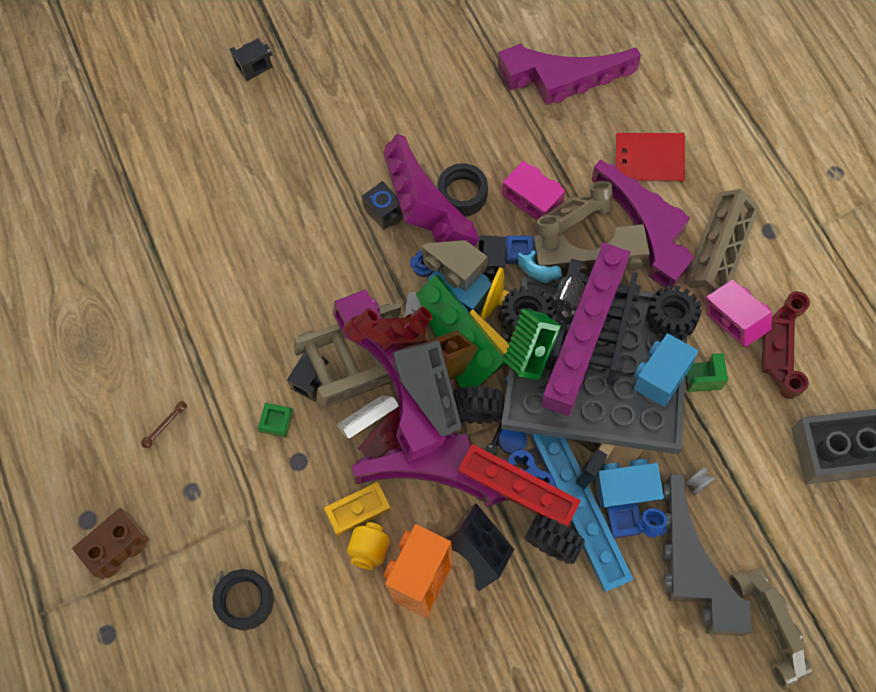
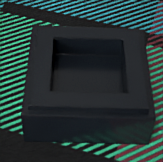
[576,449,608,490]

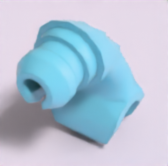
[517,250,562,284]

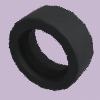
[437,163,488,216]
[212,569,274,631]

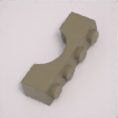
[533,224,649,275]

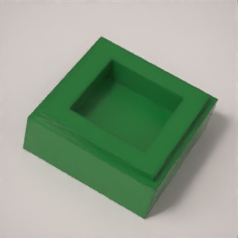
[257,403,294,438]

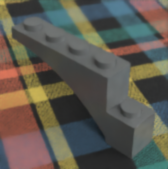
[662,474,752,636]

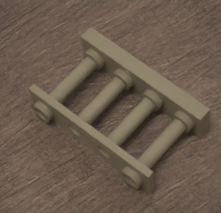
[294,302,402,410]

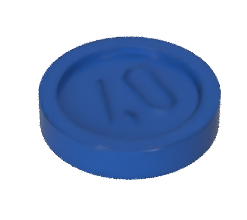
[498,429,527,454]

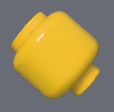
[346,522,390,570]

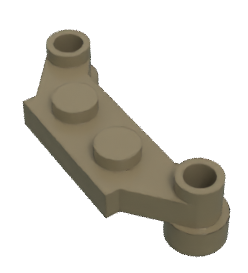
[537,181,612,249]
[729,567,812,690]

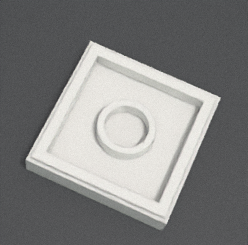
[337,395,399,438]

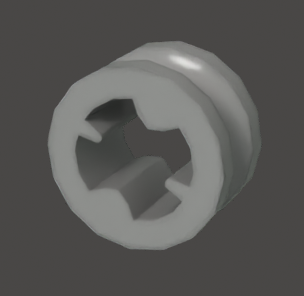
[685,467,715,495]

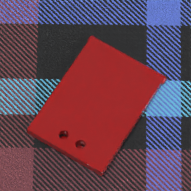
[615,132,685,182]

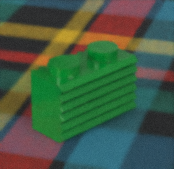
[502,309,561,380]

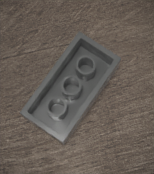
[792,409,876,484]

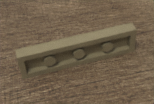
[684,189,759,293]

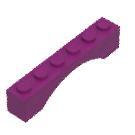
[542,242,631,417]
[333,289,446,462]

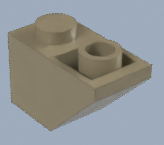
[422,240,487,292]

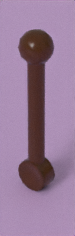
[141,401,187,448]

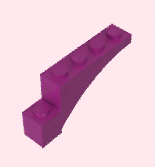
[498,43,641,105]
[383,133,480,246]
[592,159,695,290]
[352,433,509,507]

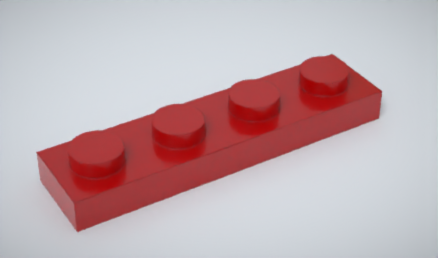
[458,444,581,528]

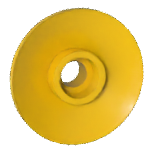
[481,267,509,320]

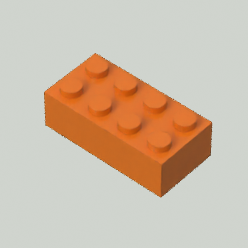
[383,524,453,619]

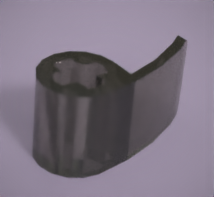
[551,276,585,321]

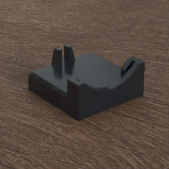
[443,503,514,591]

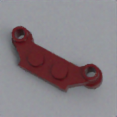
[762,291,810,399]
[344,307,432,350]

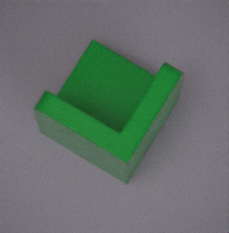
[685,353,728,392]

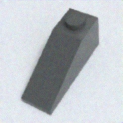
[393,340,462,436]

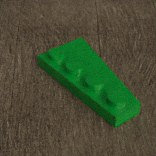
[416,275,505,389]

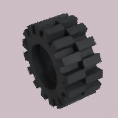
[501,286,553,336]
[646,286,702,340]
[453,386,504,424]
[525,515,585,564]

